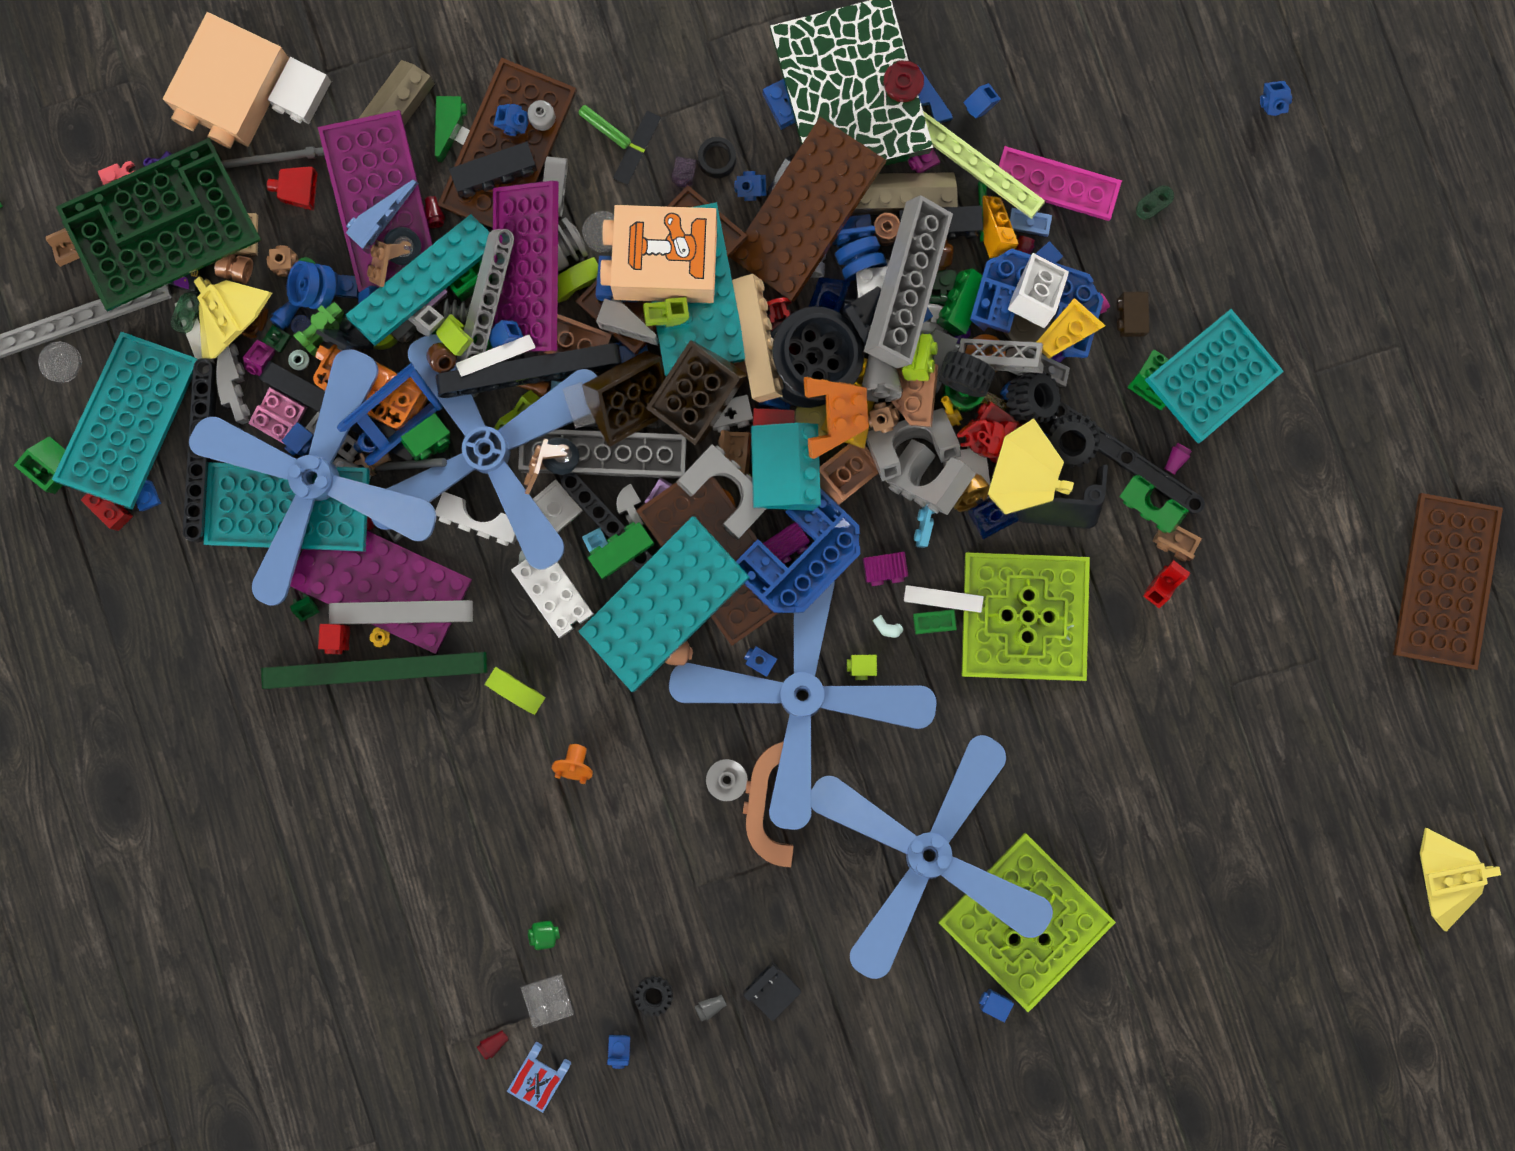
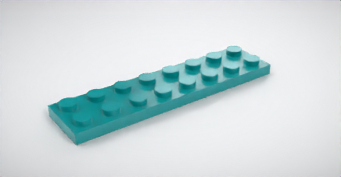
[346,214,490,346]

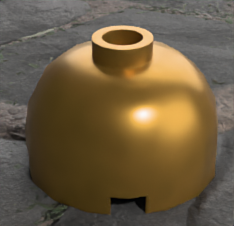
[953,473,990,512]

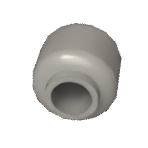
[527,100,556,131]

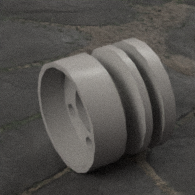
[558,217,588,272]

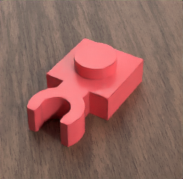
[98,161,135,185]

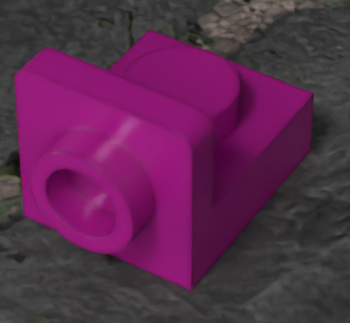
[908,148,940,173]
[243,340,275,376]

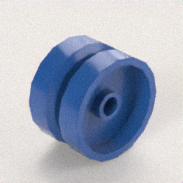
[835,236,887,282]
[287,261,336,310]

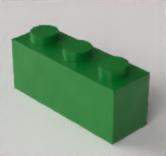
[937,268,982,336]
[588,522,654,580]

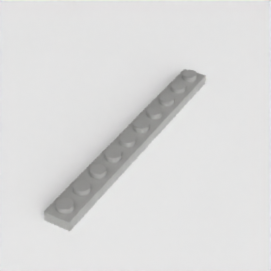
[0,284,172,358]

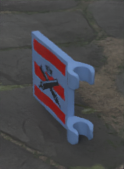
[507,1042,571,1113]

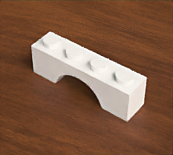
[435,492,517,546]

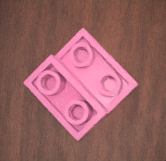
[248,387,308,444]

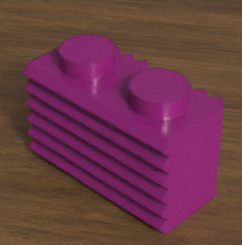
[763,522,810,564]
[863,552,908,586]

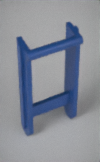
[337,362,443,466]

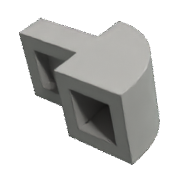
[408,305,445,336]
[616,484,645,527]

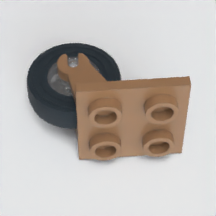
[367,227,421,287]
[524,438,579,495]

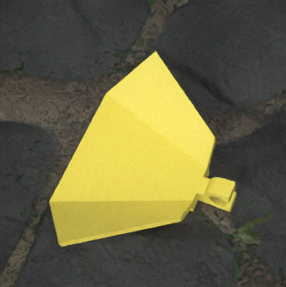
[194,276,272,359]
[988,418,1074,515]
[1420,828,1501,931]

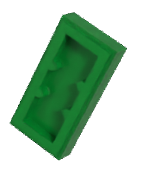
[913,609,957,635]

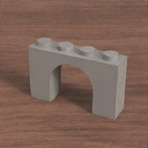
[866,408,961,481]
[885,439,976,515]
[676,444,766,540]

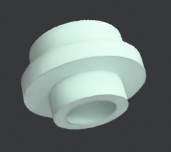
[288,350,310,371]

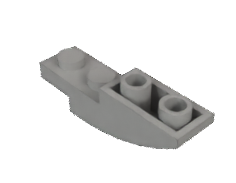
[216,343,250,424]

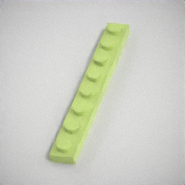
[923,111,1045,219]

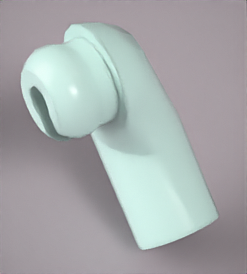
[873,615,903,638]

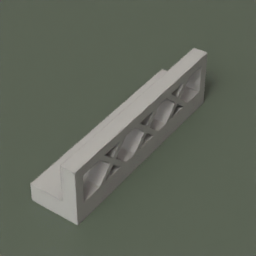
[959,338,1044,373]

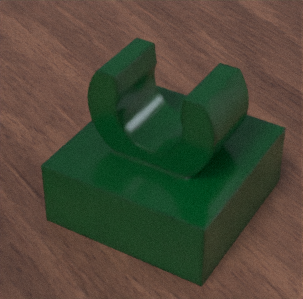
[262,325,292,354]
[290,594,319,622]

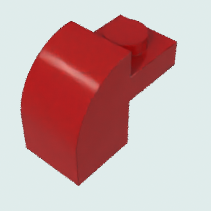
[1143,560,1190,608]

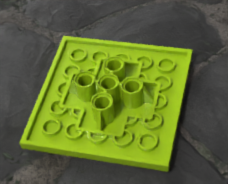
[961,553,1090,681]
[938,833,1116,1012]

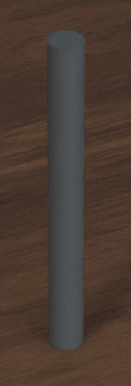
[375,458,447,471]

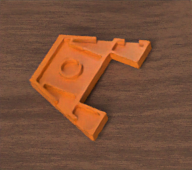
[804,377,869,459]

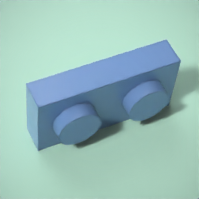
[1009,208,1052,237]

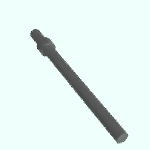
[221,146,324,168]

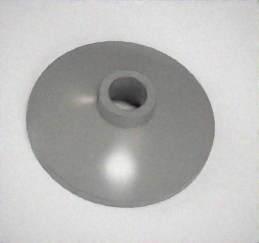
[706,759,748,801]

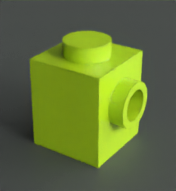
[847,655,877,680]

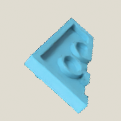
[914,505,934,548]

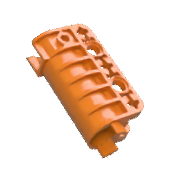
[313,344,428,431]

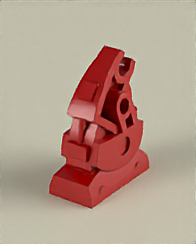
[957,420,1017,463]

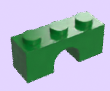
[1119,475,1189,533]

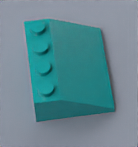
[751,423,821,511]

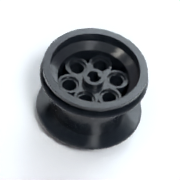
[771,306,864,408]

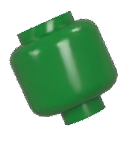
[528,921,560,950]

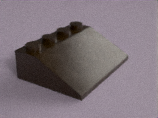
[646,340,747,445]
[582,351,666,446]

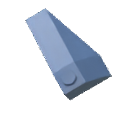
[346,180,419,249]

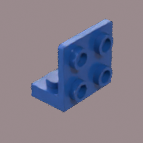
[832,214,875,247]

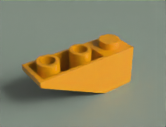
[983,196,1019,259]

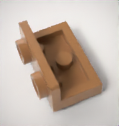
[46,228,80,267]
[718,430,751,474]
[1152,526,1202,562]

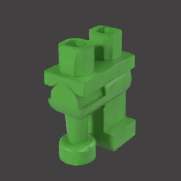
[293,302,344,356]

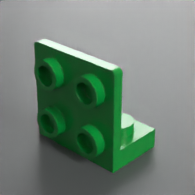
[1127,350,1169,410]

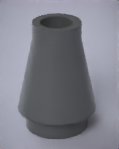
[694,995,727,1022]

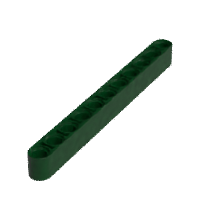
[261,652,488,689]

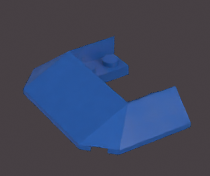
[970,249,1104,358]
[736,488,860,613]

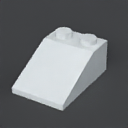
[1008,253,1069,328]

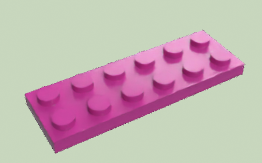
[999,146,1122,221]

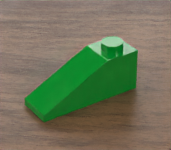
[435,96,467,162]

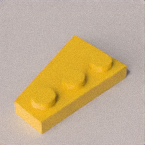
[1036,298,1105,358]

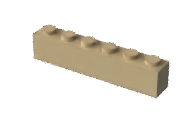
[732,274,783,403]

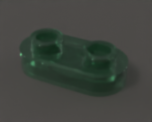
[1136,186,1174,220]
[171,293,200,334]

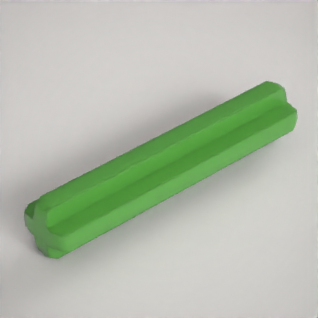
[578,105,631,149]

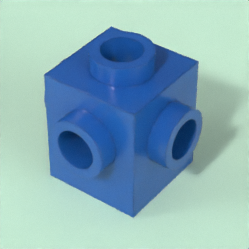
[1260,81,1292,116]
[494,104,528,136]
[734,171,767,201]

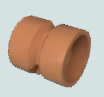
[874,213,900,246]
[215,254,253,284]

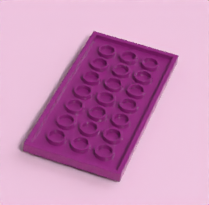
[318,110,433,292]
[492,180,559,353]
[290,531,472,654]

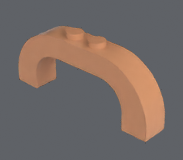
[743,741,794,867]

